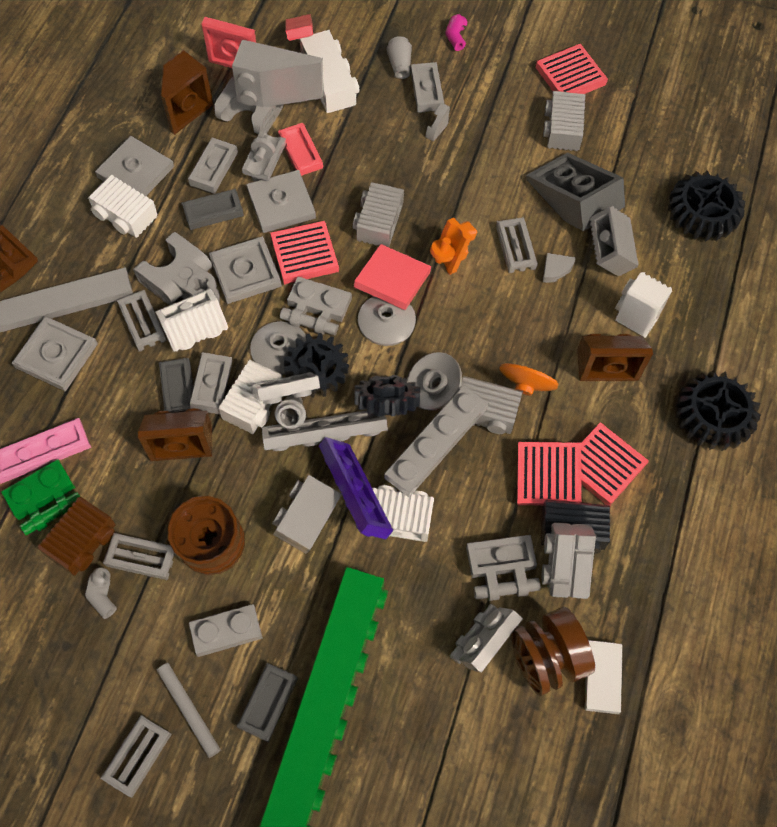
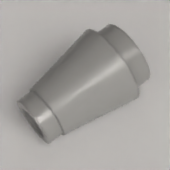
[386,37,412,79]
[275,394,306,429]

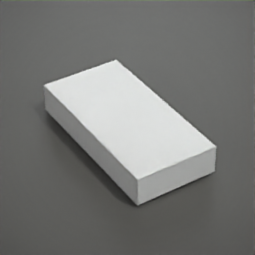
[585,641,622,714]

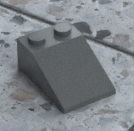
[526,152,625,231]

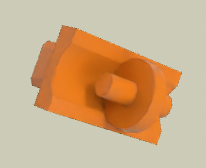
[430,218,478,275]

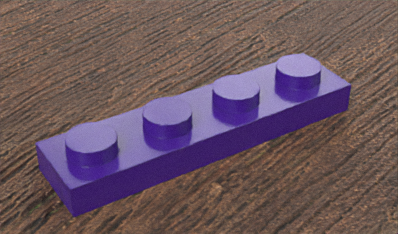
[319,437,393,539]

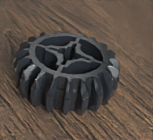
[668,170,746,242]
[675,370,761,451]

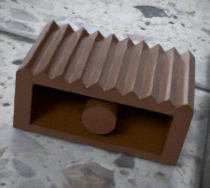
[38,497,116,576]

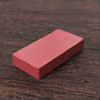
[286,14,313,41]
[278,123,323,176]

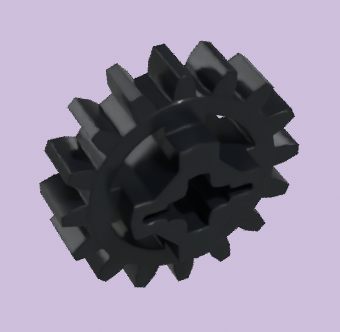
[284,333,349,398]
[354,375,420,417]

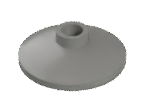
[358,297,416,346]
[250,321,306,375]
[407,352,462,410]

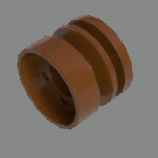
[168,496,245,575]
[510,606,595,697]

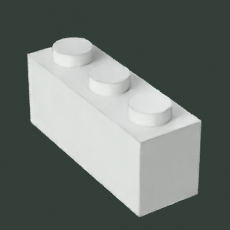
[300,30,359,113]

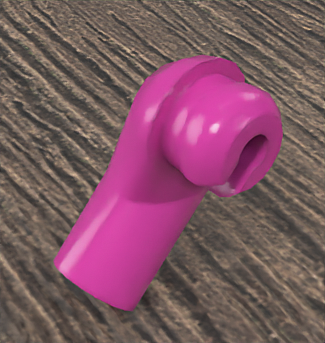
[445,14,467,51]

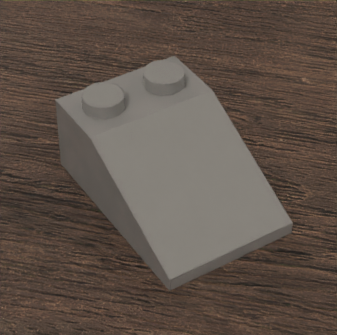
[232,40,324,108]

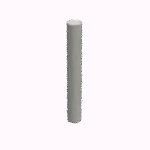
[157,663,221,758]

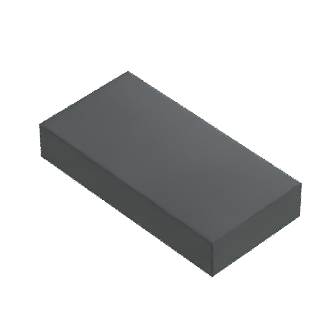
[182,189,244,230]
[159,358,194,413]
[237,663,298,743]

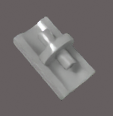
[242,131,286,182]

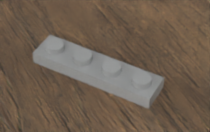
[384,385,489,497]
[262,410,388,451]

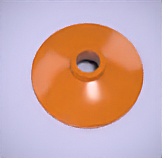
[499,363,559,396]

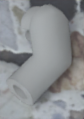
[85,568,117,619]

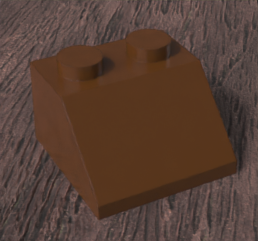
[161,50,213,135]
[577,333,653,381]
[138,408,212,461]

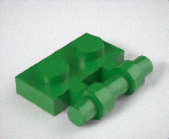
[1,459,81,536]

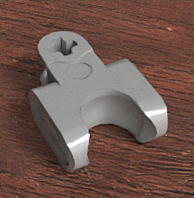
[215,76,284,134]
[133,232,220,305]

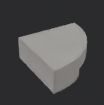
[426,103,450,142]
[543,253,575,283]

